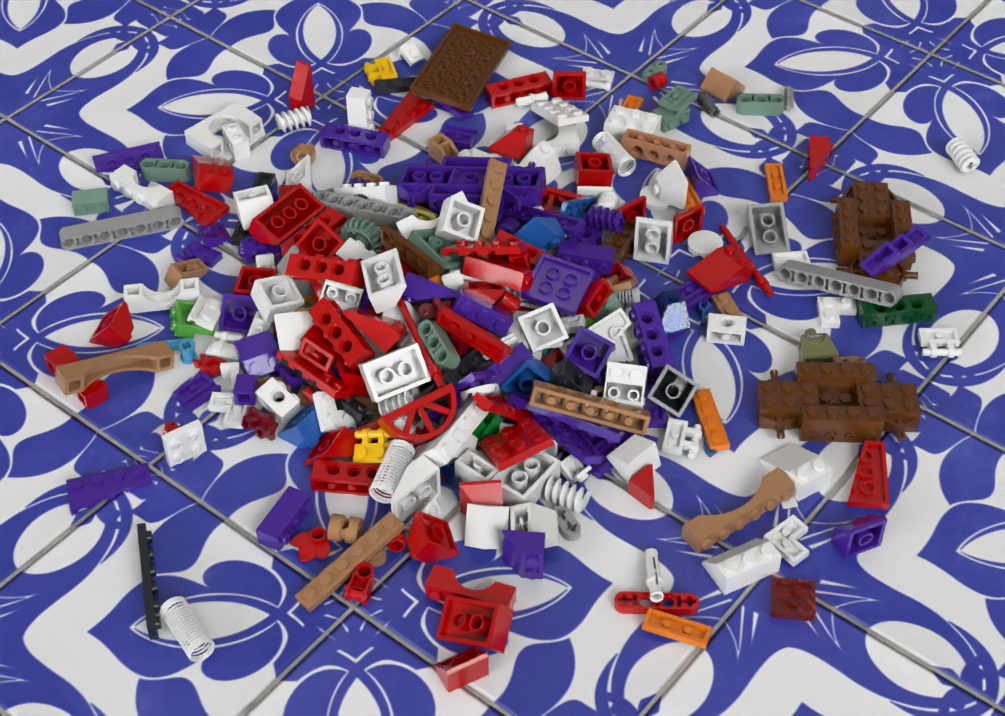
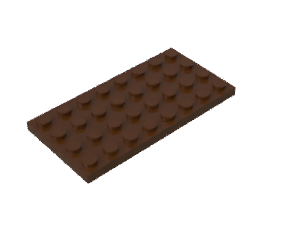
[409,23,512,112]

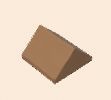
[700,67,745,103]

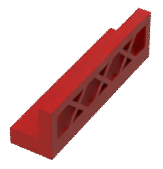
[436,306,514,364]

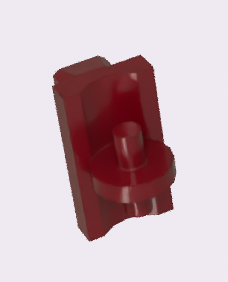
[418,298,452,321]
[241,406,279,441]

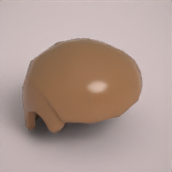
[290,142,316,165]

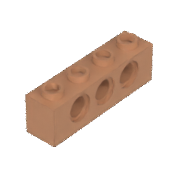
[621,128,692,171]

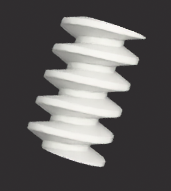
[275,106,312,133]
[945,138,980,172]
[596,191,619,213]
[378,387,421,416]
[544,475,591,513]

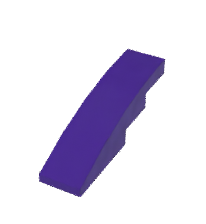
[859,224,930,277]

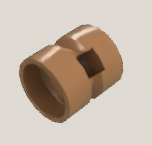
[327,513,364,544]

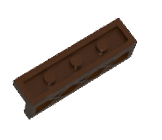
[606,219,636,267]
[381,224,443,279]

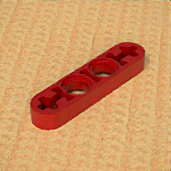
[614,591,700,616]

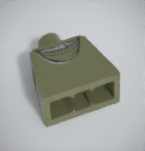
[799,328,839,362]

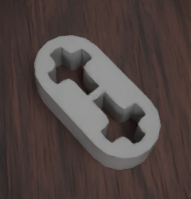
[553,506,581,541]

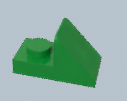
[472,412,502,448]

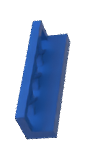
[559,195,596,220]

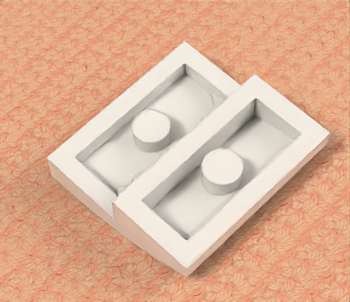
[274,311,314,351]

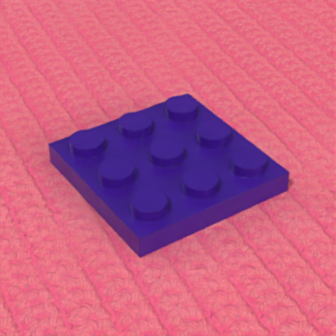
[521,253,596,317]

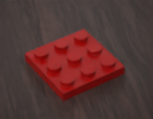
[478,417,555,472]

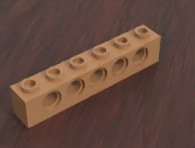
[529,379,651,436]

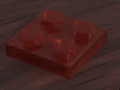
[770,577,816,622]

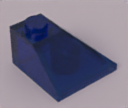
[653,289,691,335]

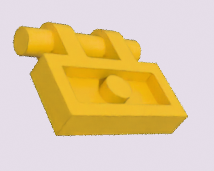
[364,57,398,86]
[353,428,394,465]

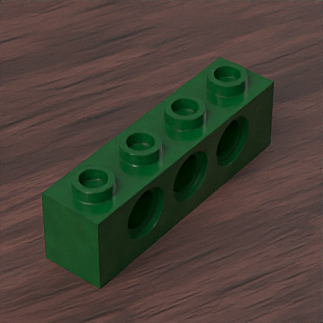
[856,293,938,328]

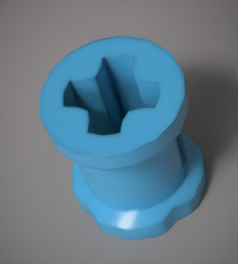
[178,339,198,365]

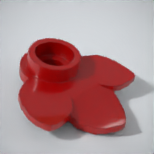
[290,527,330,562]

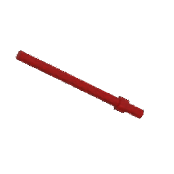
[719,225,774,297]
[397,297,446,389]

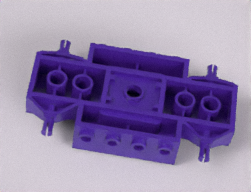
[397,156,546,222]

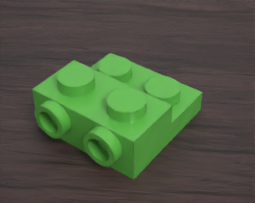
[170,299,215,338]

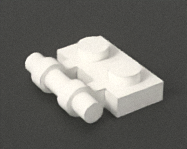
[917,328,962,358]
[205,331,246,363]
[662,418,703,459]

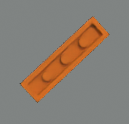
[691,388,730,452]

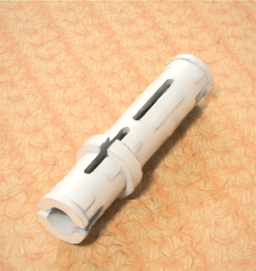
[644,548,664,602]

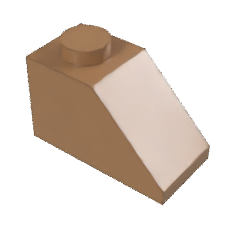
[164,258,209,289]

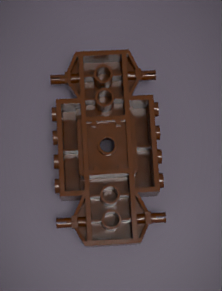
[830,181,918,293]
[755,362,921,443]

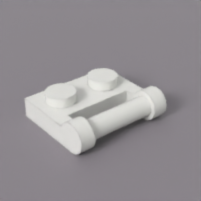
[582,67,615,92]

